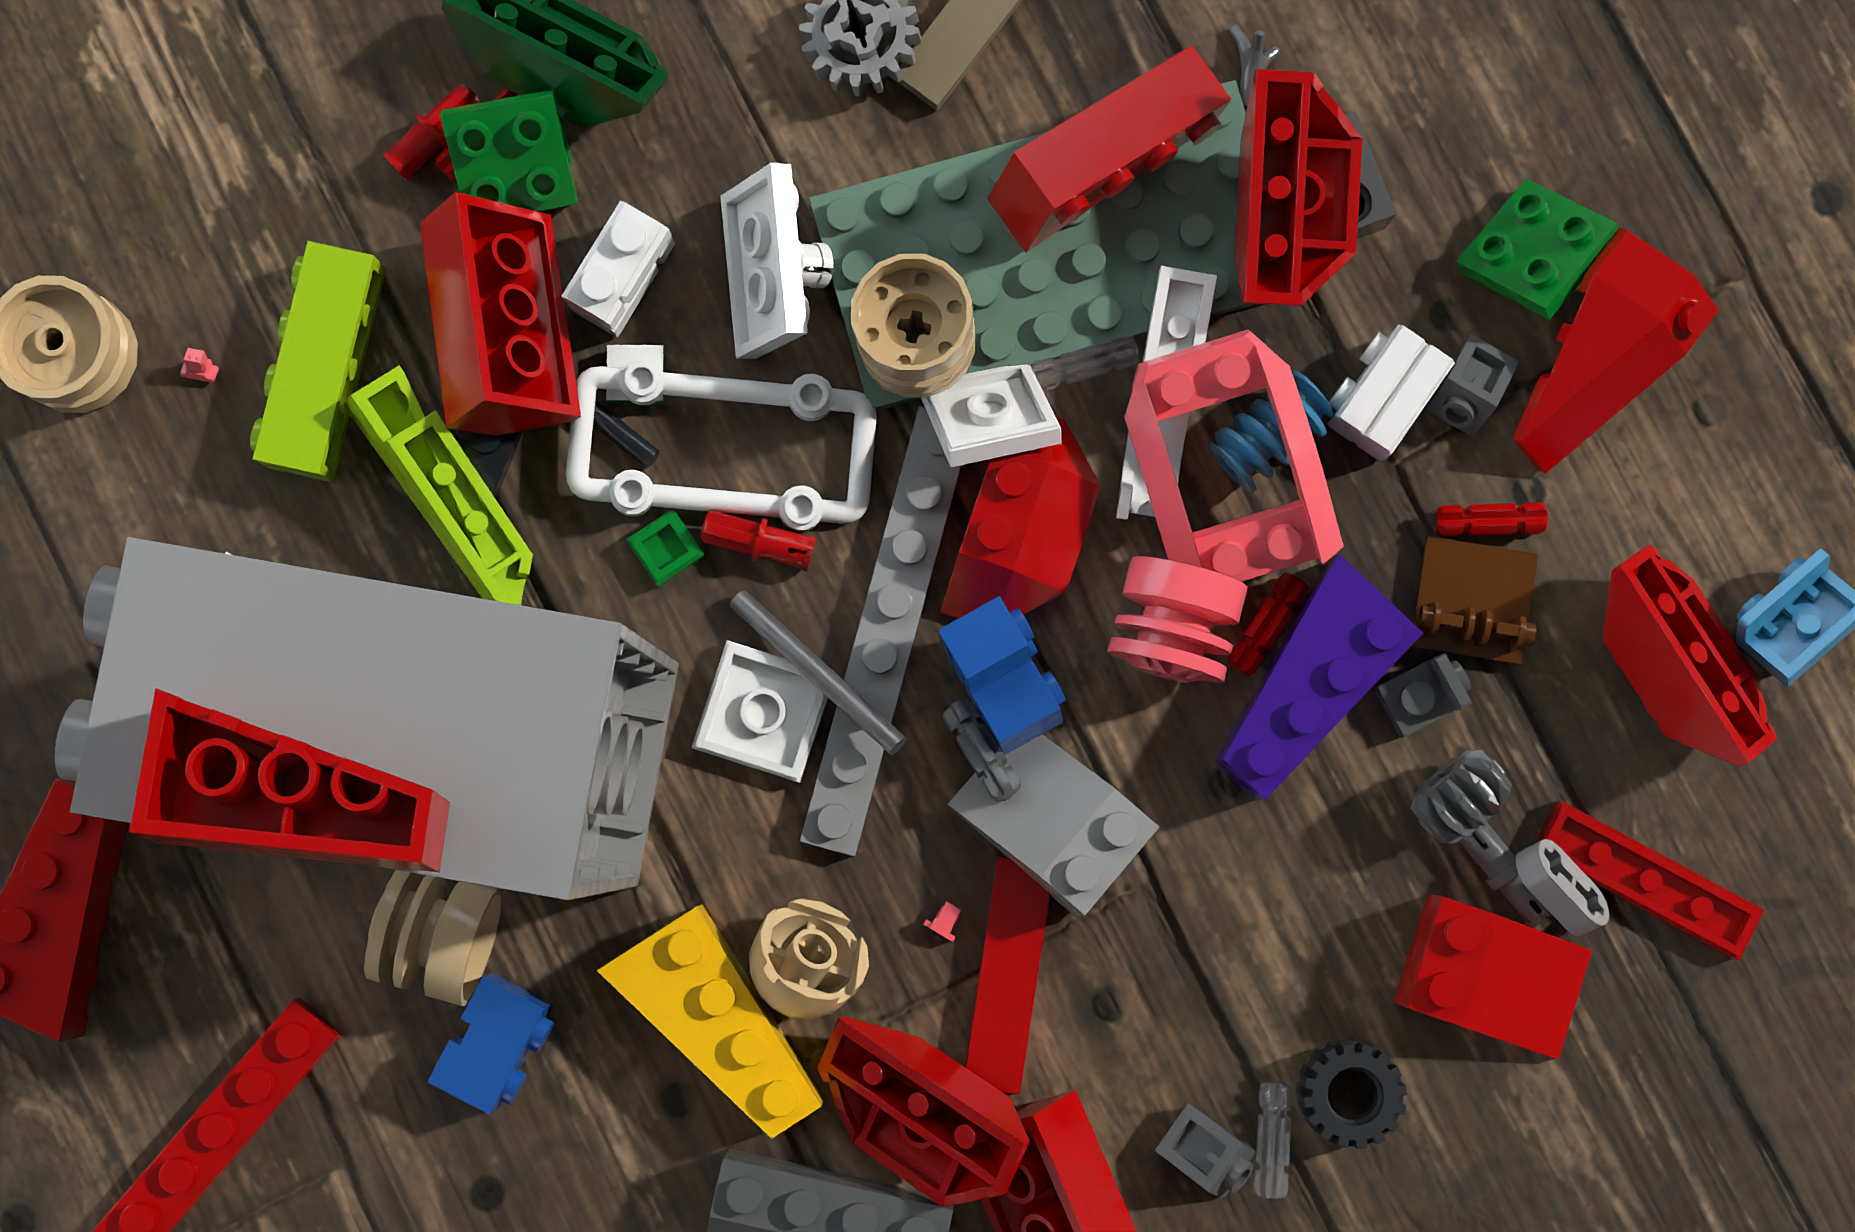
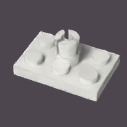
[720,163,833,359]

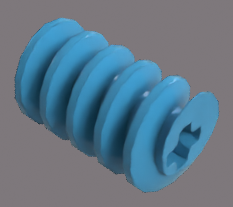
[1208,371,1334,493]

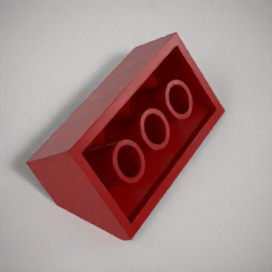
[420,192,581,436]
[980,1090,1137,1232]

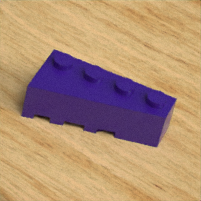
[1214,554,1423,801]

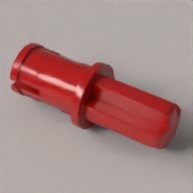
[382,84,481,182]
[701,511,816,572]

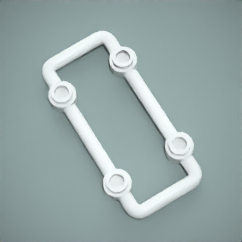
[566,357,877,532]

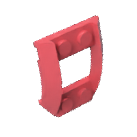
[1123,329,1344,582]

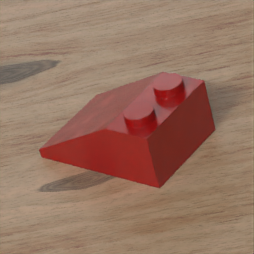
[1393,894,1593,1060]

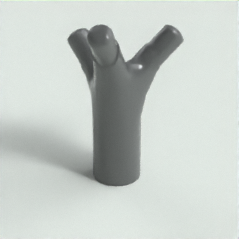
[1229,24,1280,110]

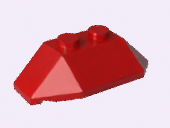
[1234,69,1363,306]
[940,416,1101,619]
[1602,544,1777,767]
[817,1016,1030,1207]

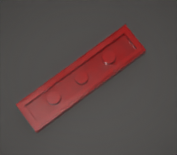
[1534,801,1765,961]
[965,857,1050,1095]

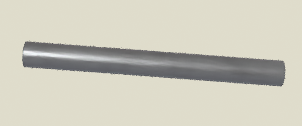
[730,590,906,755]

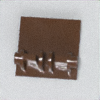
[1410,536,1538,665]

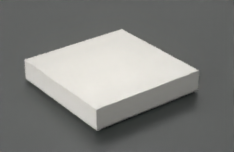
[921,364,1062,467]
[692,640,828,783]

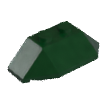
[441,0,668,128]

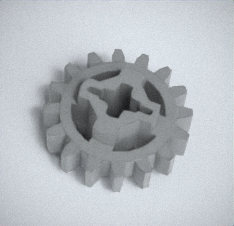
[799,0,921,96]

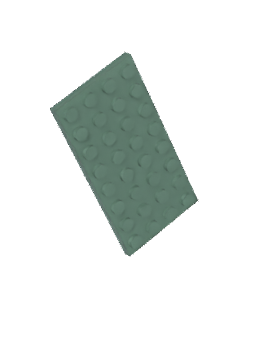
[809,80,1259,411]

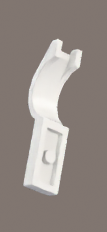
[1116,266,1217,520]

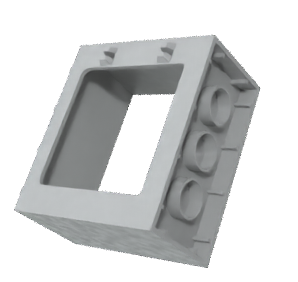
[55,537,679,900]

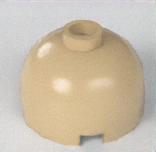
[749,899,869,1020]

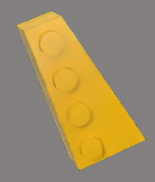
[597,904,824,1139]

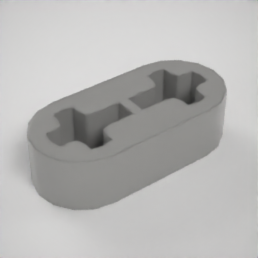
[1516,839,1609,937]

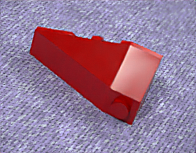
[1512,228,1719,474]

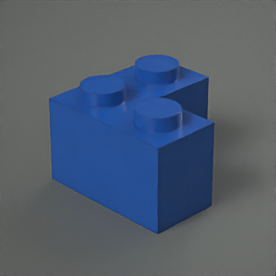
[938,596,1066,755]

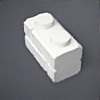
[561,200,675,338]
[1327,325,1455,462]

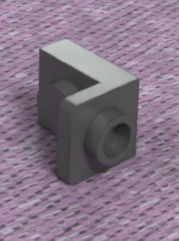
[1426,334,1520,435]
[1373,654,1472,738]
[1155,1103,1256,1198]

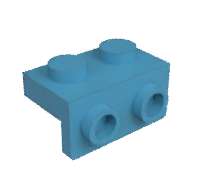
[1736,549,1855,688]

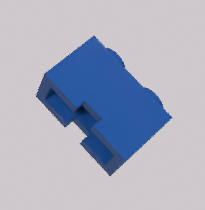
[428,973,554,1115]

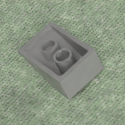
[947,735,1159,917]

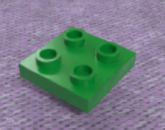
[440,90,578,211]
[1456,179,1618,320]

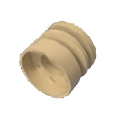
[851,254,975,397]
[364,870,503,1006]

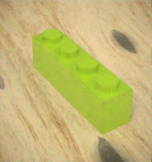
[250,241,387,483]

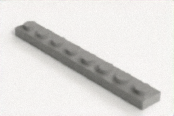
[800,406,962,856]

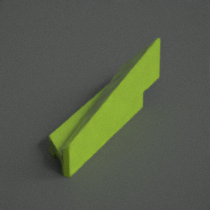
[344,365,533,605]

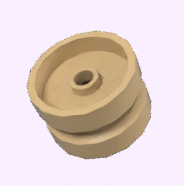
[0,275,138,413]

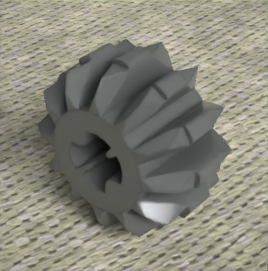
[1410,750,1512,844]

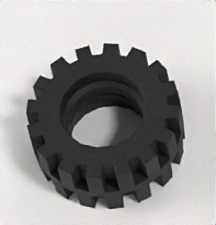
[1296,1040,1407,1149]

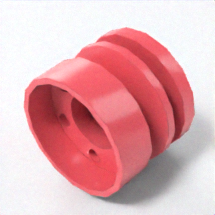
[1106,556,1248,683]

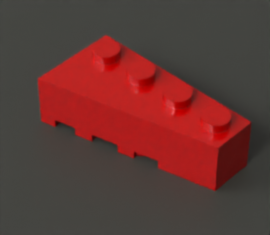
[987,45,1232,253]
[129,688,450,873]
[0,779,128,1042]

